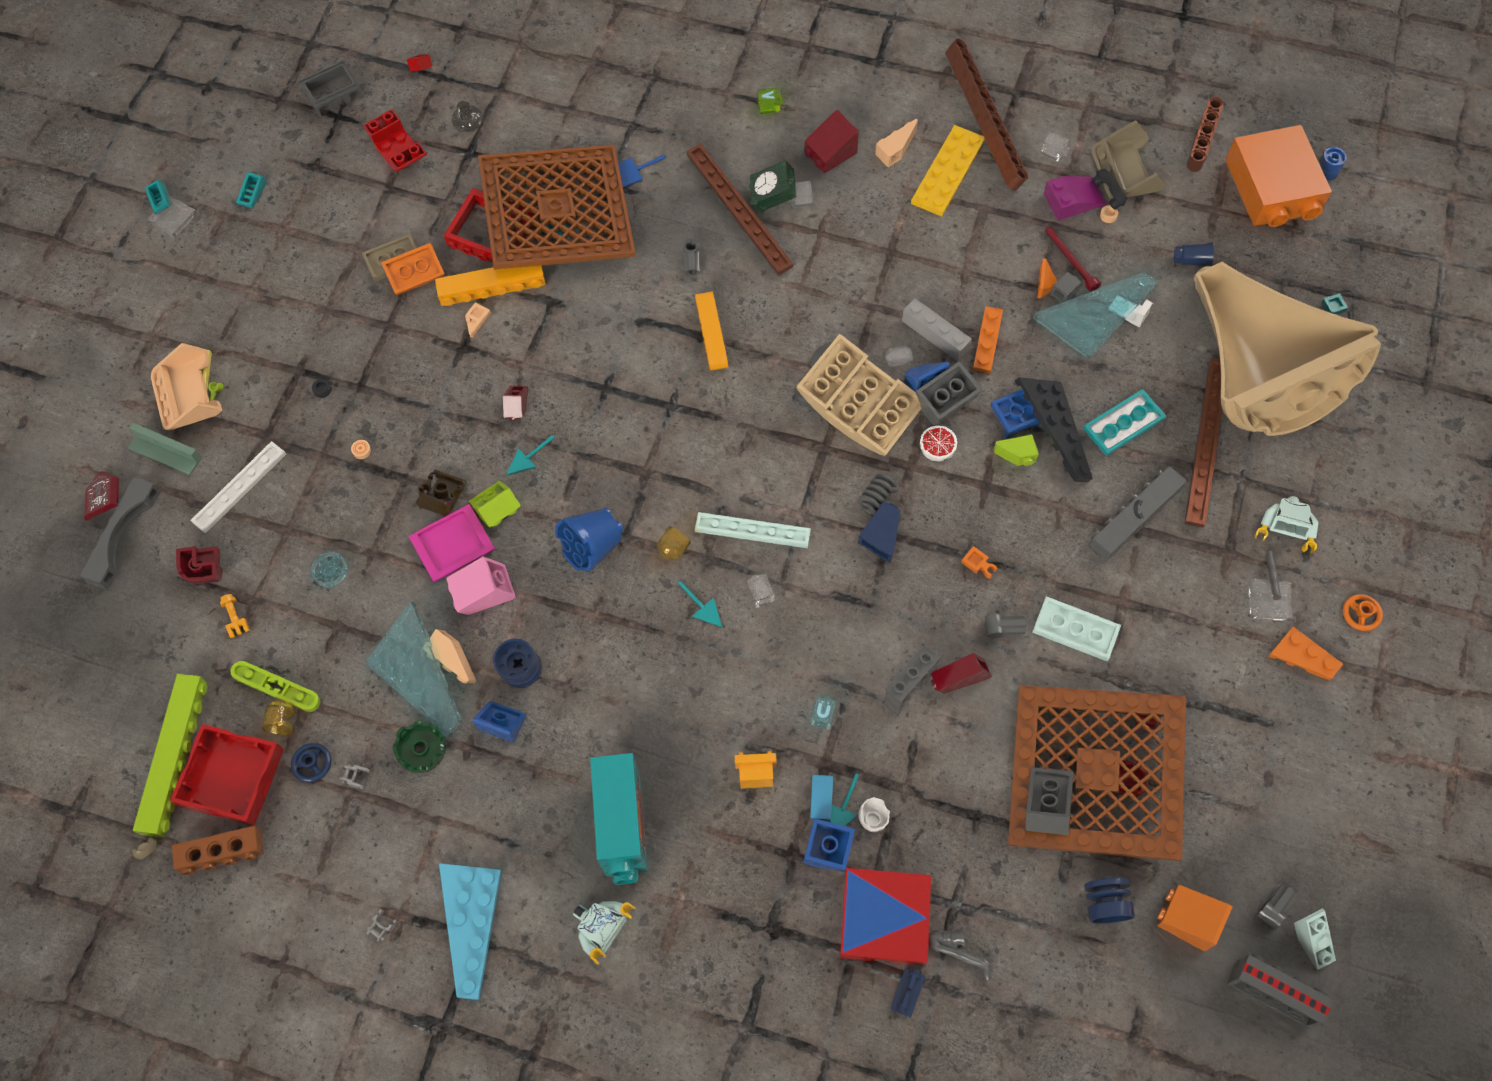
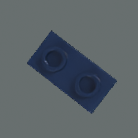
[891,968,926,1018]

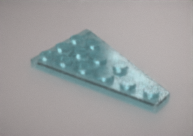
[1034,272,1158,359]
[365,602,462,738]

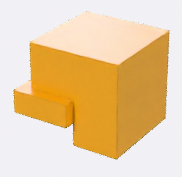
[735,751,776,789]

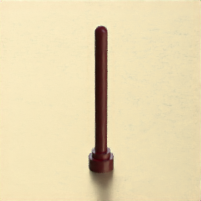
[1045,227,1101,293]

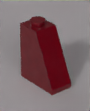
[931,653,992,694]

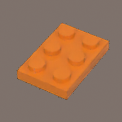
[381,243,445,296]

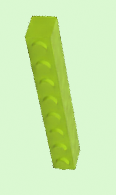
[133,674,208,838]

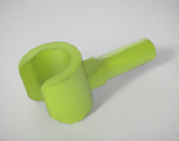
[208,382,223,402]

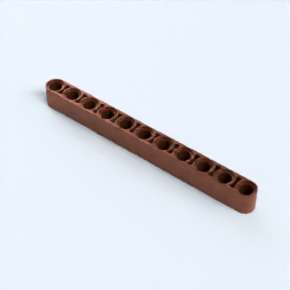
[945,38,1028,191]

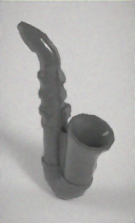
[928,927,990,981]

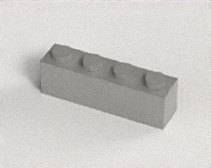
[902,298,972,362]

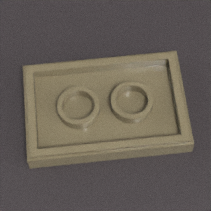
[362,233,417,282]

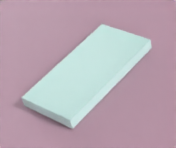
[1032,596,1121,662]

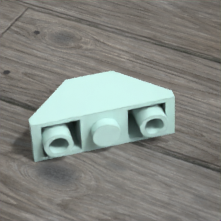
[1294,909,1336,970]

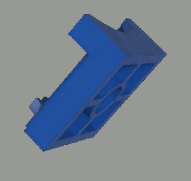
[991,389,1040,439]

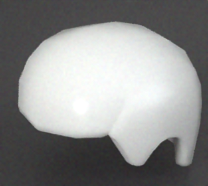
[858,797,890,832]

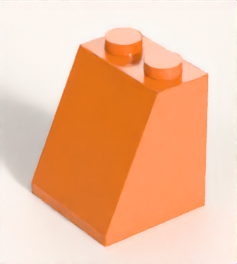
[1157,885,1233,952]

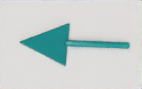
[506,435,555,475]
[678,581,722,627]
[830,774,859,826]

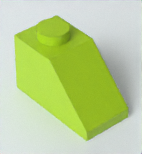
[994,434,1039,466]

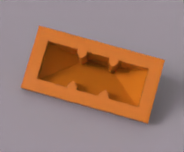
[1037,259,1057,299]

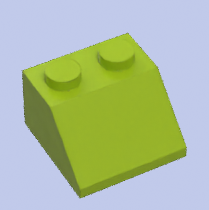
[468,481,521,527]

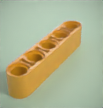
[695,291,728,371]

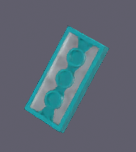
[1083,389,1166,456]

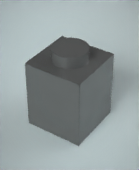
[1051,272,1081,305]

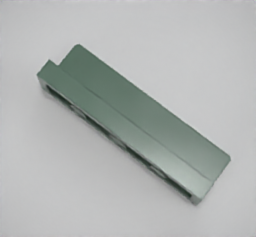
[128,423,202,475]

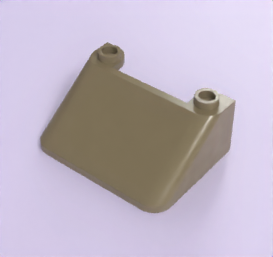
[1092,120,1168,199]

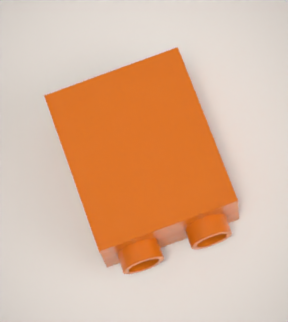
[1225,125,1332,227]

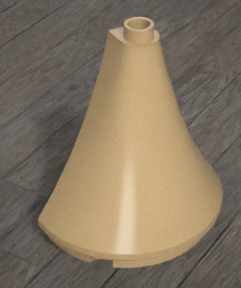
[1194,262,1381,436]

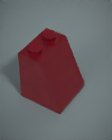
[804,109,859,173]

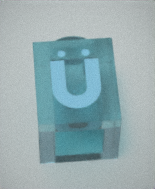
[810,696,836,729]

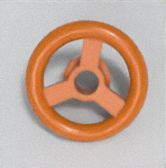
[1342,594,1383,631]

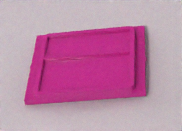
[408,504,495,583]

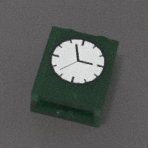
[749,160,797,212]

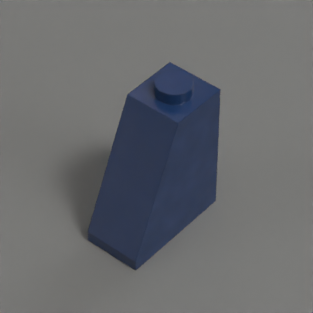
[858,501,900,563]

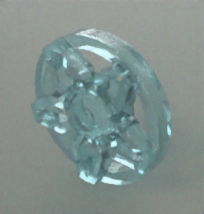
[310,552,348,587]

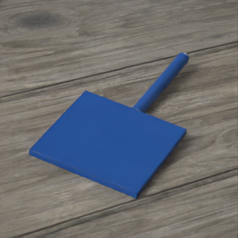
[618,155,666,188]

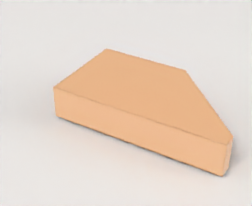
[465,302,491,338]

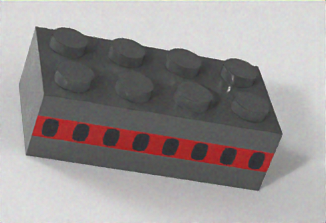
[1227,954,1333,1029]

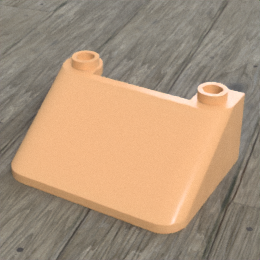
[151,343,222,430]

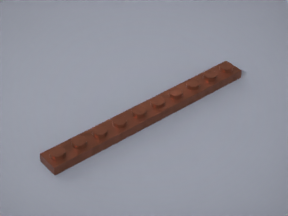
[687,144,793,276]
[1184,358,1222,528]

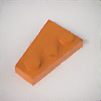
[1268,626,1343,681]

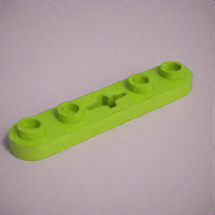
[230,661,321,712]

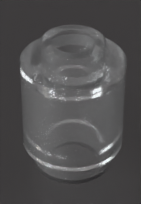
[885,346,913,367]

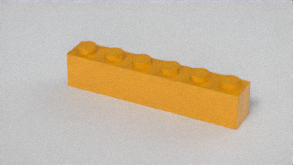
[435,265,546,306]

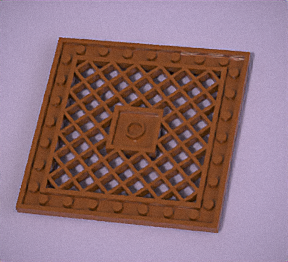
[478,145,635,270]
[1008,685,1186,861]

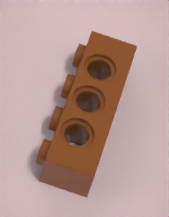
[172,826,264,875]

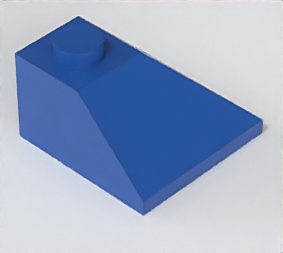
[904,362,950,392]

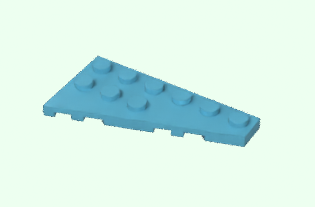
[439,863,502,1000]

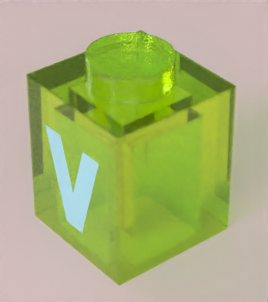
[757,88,783,115]

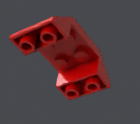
[363,109,427,172]

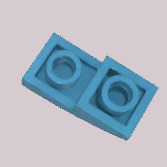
[810,774,833,819]

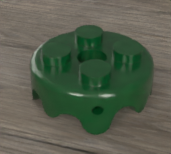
[393,721,446,773]

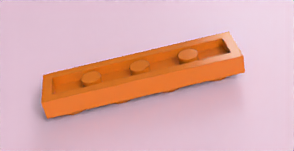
[972,306,1003,374]

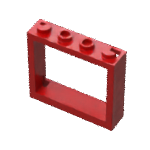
[443,188,535,263]

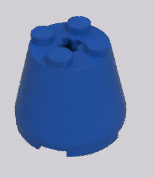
[555,508,623,573]

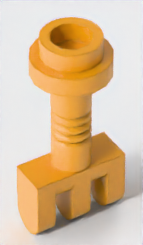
[220,594,250,638]

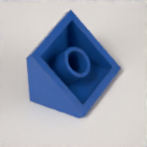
[472,701,526,743]

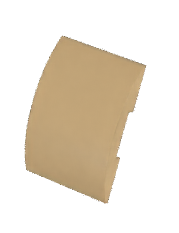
[796,334,922,456]

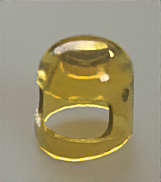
[657,526,691,561]
[262,701,294,735]

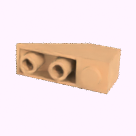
[875,119,918,167]
[423,629,476,684]

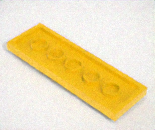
[911,125,985,217]

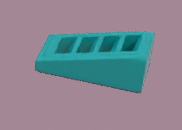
[236,172,267,209]
[145,179,170,214]

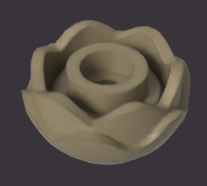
[132,837,157,860]

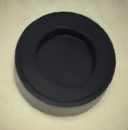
[312,379,332,398]

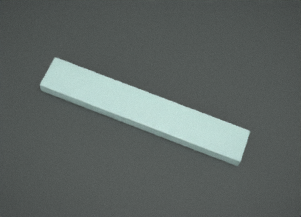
[695,512,811,548]

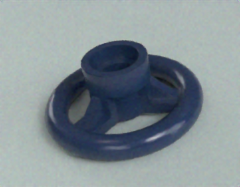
[291,743,331,783]

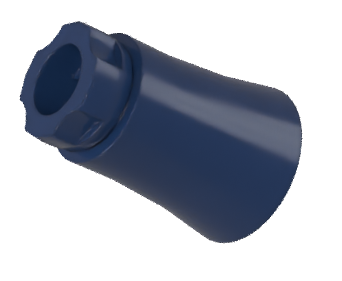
[1174,242,1214,267]

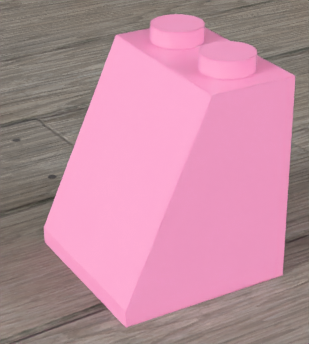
[446,556,516,615]

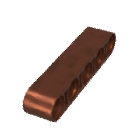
[1187,97,1224,172]

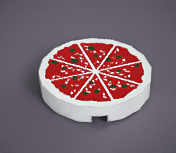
[920,425,957,462]

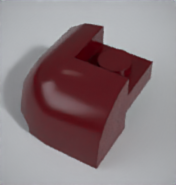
[176,546,223,584]

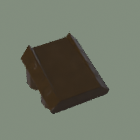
[416,469,467,517]

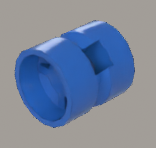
[1319,147,1347,180]

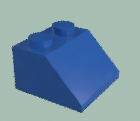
[803,818,855,871]

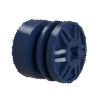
[493,638,542,688]
[1084,877,1135,923]

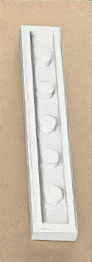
[190,441,286,534]

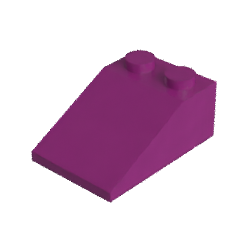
[1044,176,1106,221]

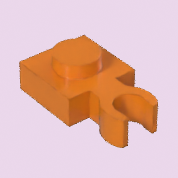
[961,546,997,579]

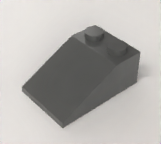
[1026,767,1073,835]

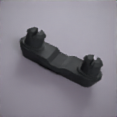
[1092,169,1127,210]

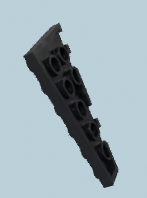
[1015,377,1093,482]

